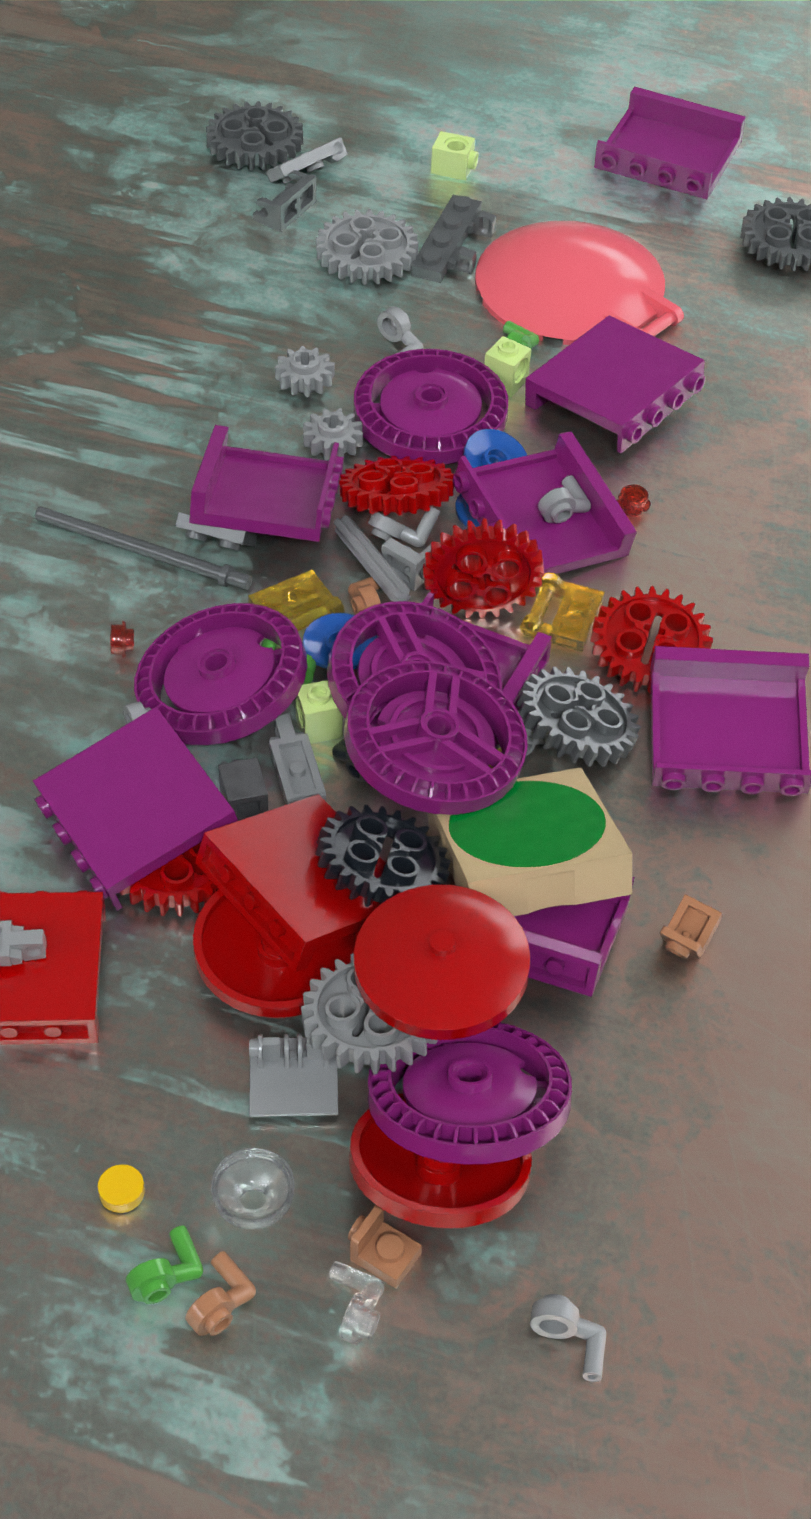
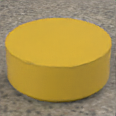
[98,1164,145,1213]

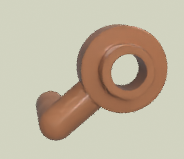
[348,577,381,615]
[185,1251,256,1336]

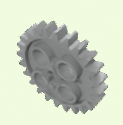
[316,209,419,285]
[301,953,437,1074]

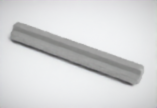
[334,515,411,602]

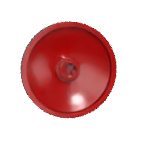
[354,884,530,1040]
[193,889,359,1018]
[349,1093,532,1228]

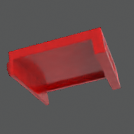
[195,794,385,972]
[0,890,106,1045]

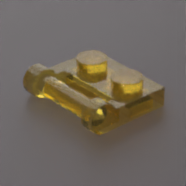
[248,570,345,631]
[520,572,605,652]

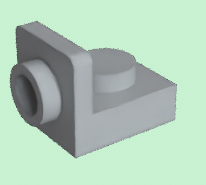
[381,538,431,591]

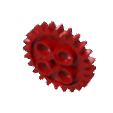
[339,455,454,516]
[423,518,545,618]
[590,586,713,695]
[119,842,218,916]

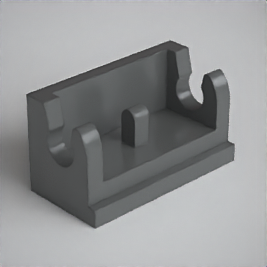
[253,170,316,232]

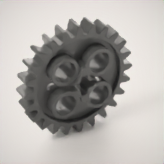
[206,101,303,170]
[740,197,811,271]
[517,667,641,767]

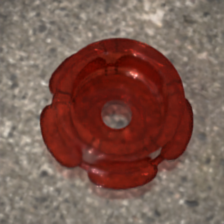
[617,484,651,517]
[110,621,134,658]

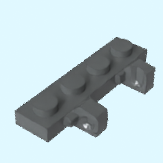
[411,194,496,283]

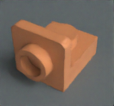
[348,1205,422,1289]

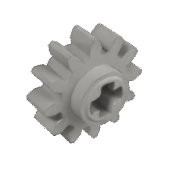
[275,346,335,397]
[303,408,363,461]

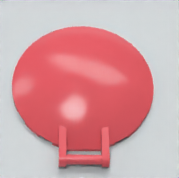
[475,220,684,345]

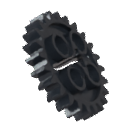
[315,805,451,907]

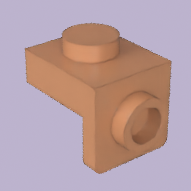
[660,894,723,959]

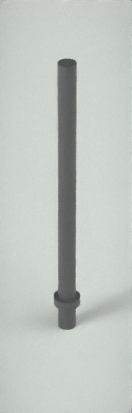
[35,506,252,590]

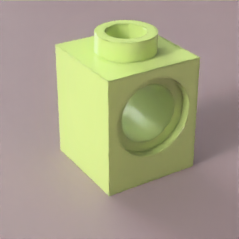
[431,131,479,181]
[484,336,531,397]
[295,680,343,744]

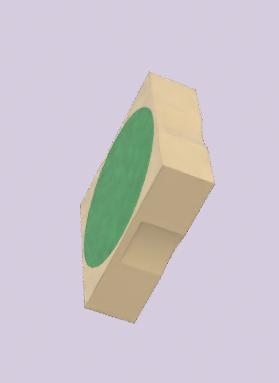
[428,767,632,916]

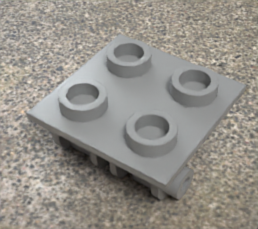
[249,1034,338,1117]

